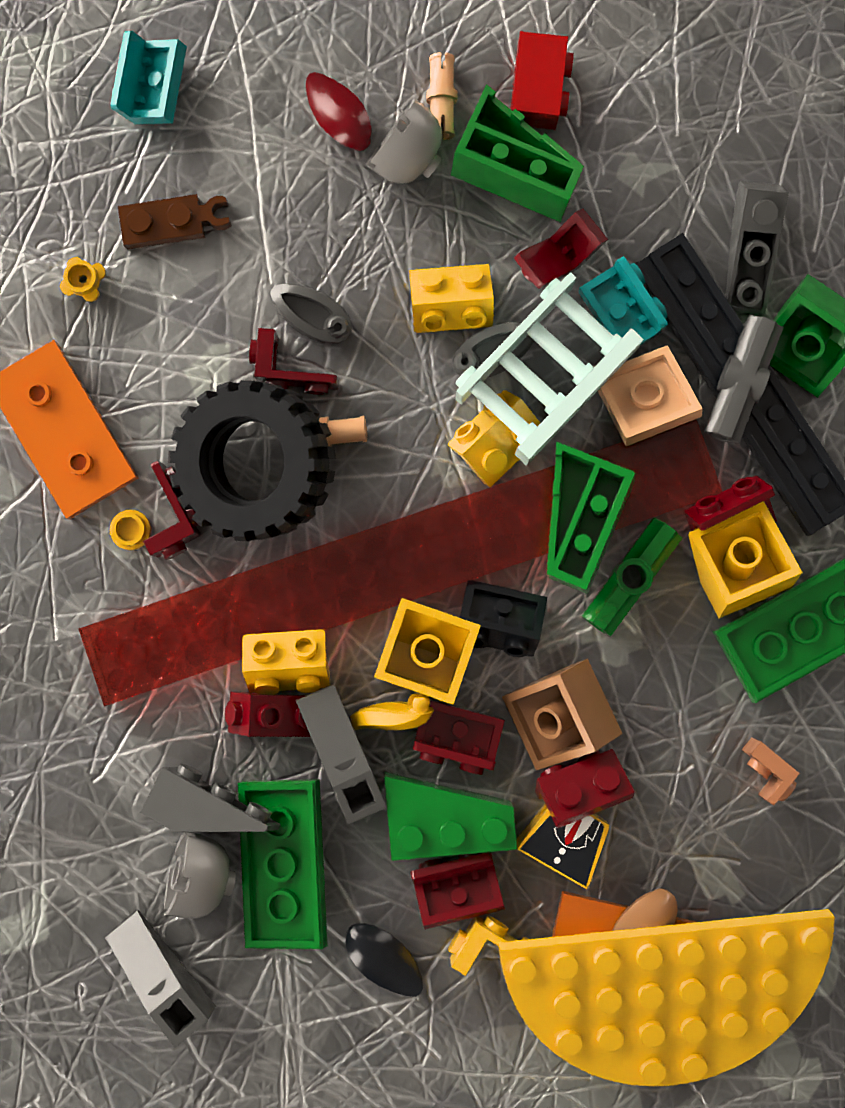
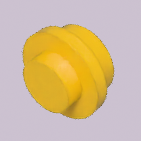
[110,510,151,550]

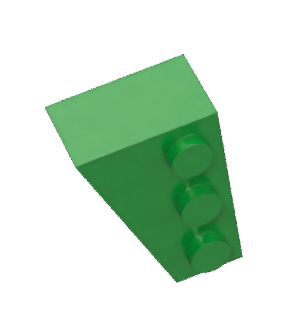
[451,84,584,222]

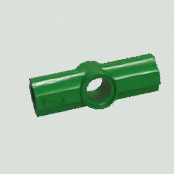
[581,517,683,637]

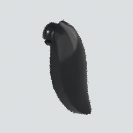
[345,923,423,997]

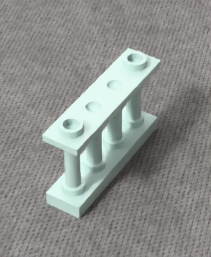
[455,272,644,466]

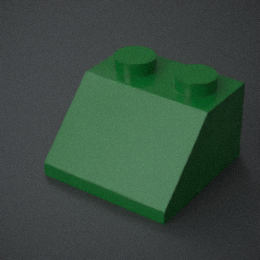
[769,274,845,398]

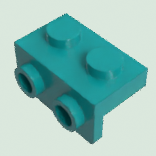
[110,31,187,124]
[578,256,668,346]

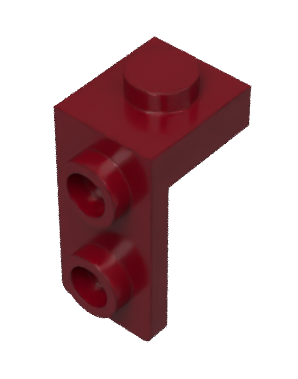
[514,208,608,289]
[249,328,339,395]
[143,460,201,560]
[225,692,311,737]

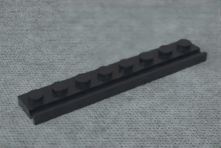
[635,233,845,536]

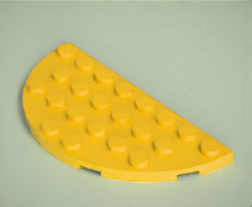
[498,909,835,1086]

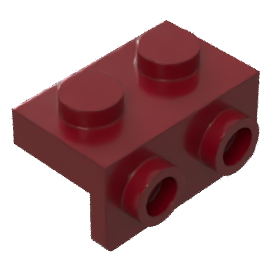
[684,475,777,531]
[413,700,505,775]
[535,748,635,829]
[410,852,505,929]

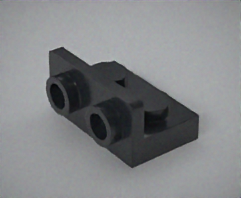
[460,579,547,657]

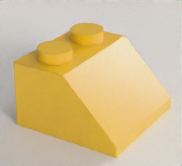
[688,501,802,618]
[374,598,481,705]

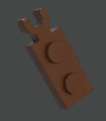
[118,194,232,250]

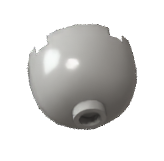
[366,99,442,184]
[164,832,236,919]

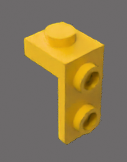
[448,915,529,976]

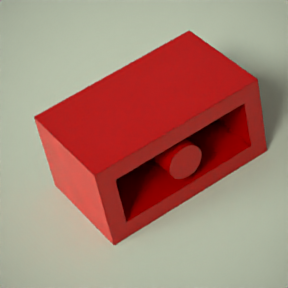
[510,31,574,130]

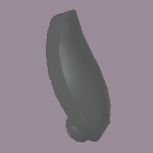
[270,284,352,344]
[453,322,534,378]

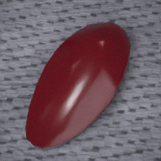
[306,72,372,151]

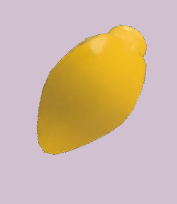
[350,694,434,731]

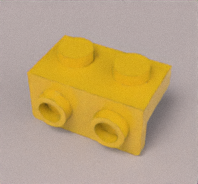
[409,264,494,333]
[448,390,540,487]
[242,629,330,695]

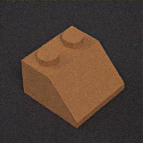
[502,659,623,771]

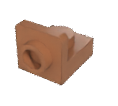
[742,737,800,805]

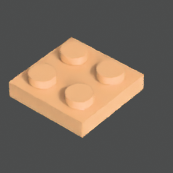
[598,345,703,446]

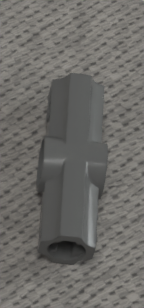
[704,315,783,444]

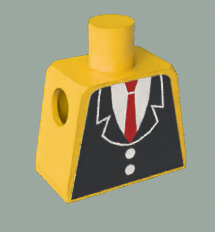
[516,804,610,889]

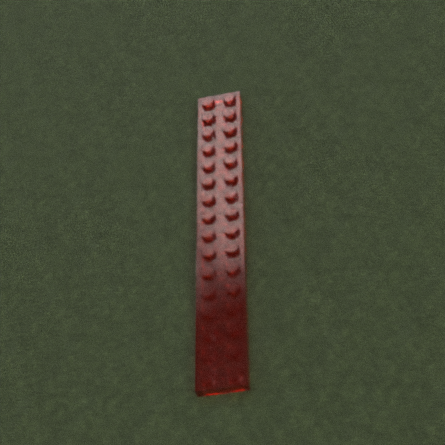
[79,419,722,706]

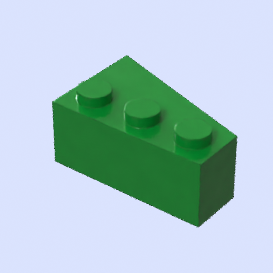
[547,442,635,594]
[384,771,517,861]

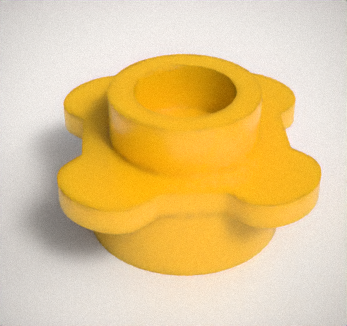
[60,257,106,302]

